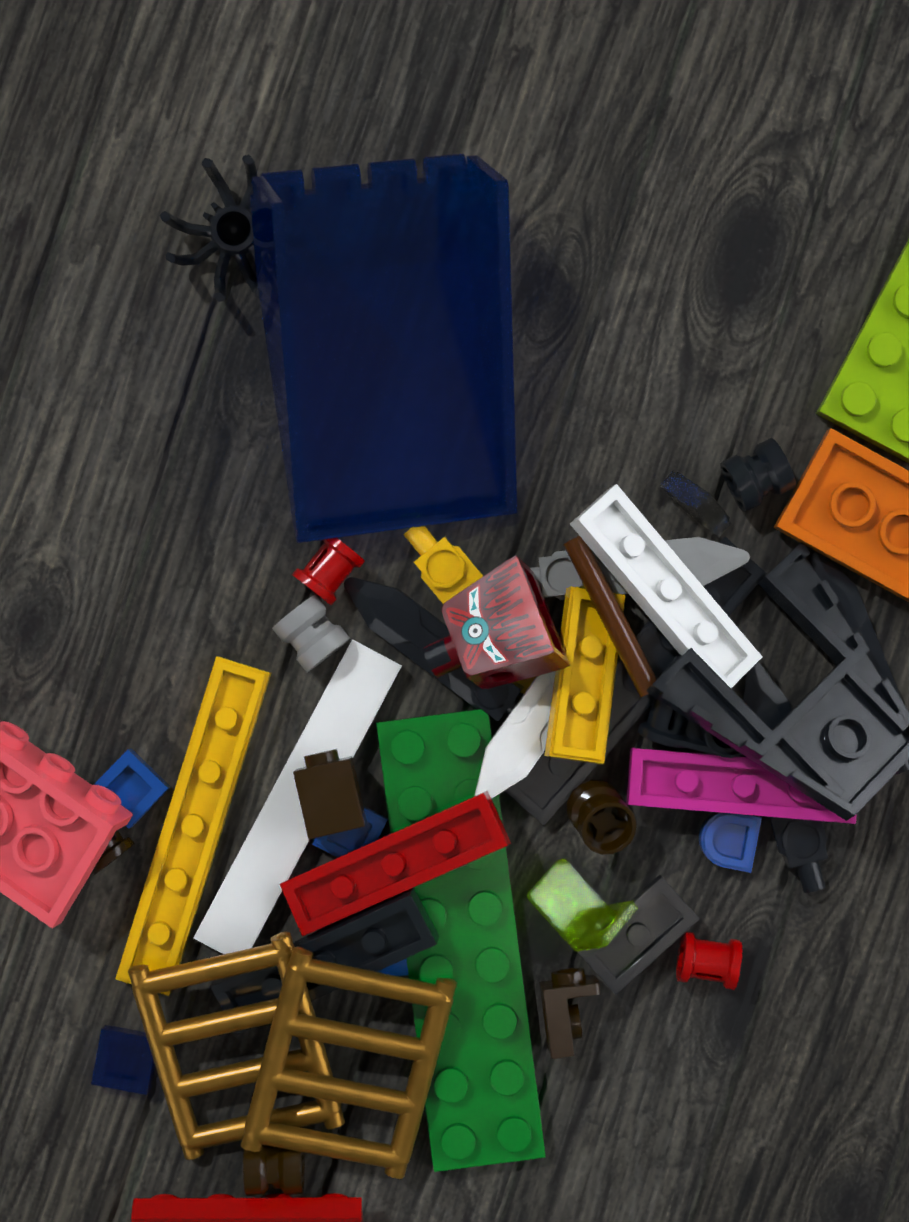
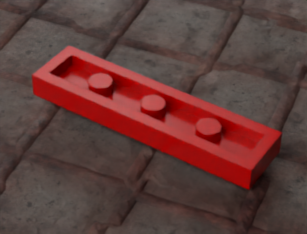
[280,791,511,936]
[131,1193,363,1222]

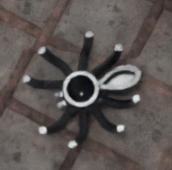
[160,155,308,302]

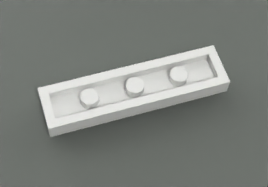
[570,484,762,688]

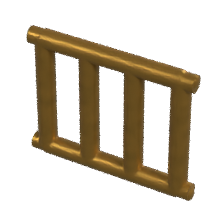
[128,932,345,1160]
[241,947,457,1179]

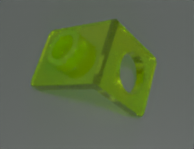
[527,859,638,951]

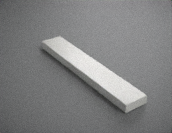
[193,639,402,954]

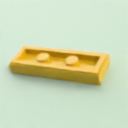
[544,586,625,764]

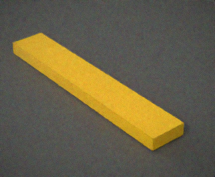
[115,656,271,996]

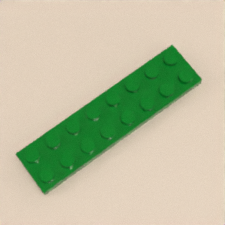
[376,709,546,1172]

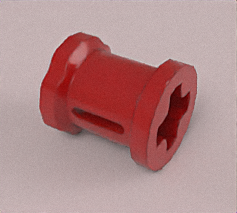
[292,531,365,606]
[676,931,742,990]

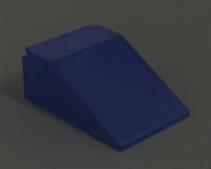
[250,154,517,543]

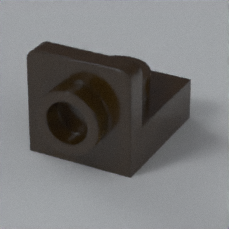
[539,968,601,1059]

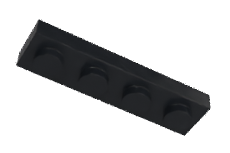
[210,888,439,1035]

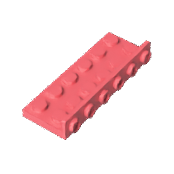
[0,721,133,929]

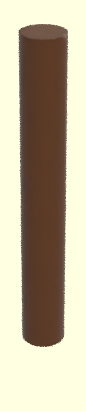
[563,536,657,697]

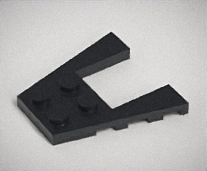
[646,542,909,821]

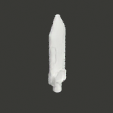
[475,671,555,799]

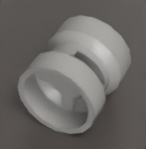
[272,594,351,673]

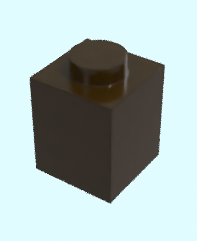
[293,749,367,840]

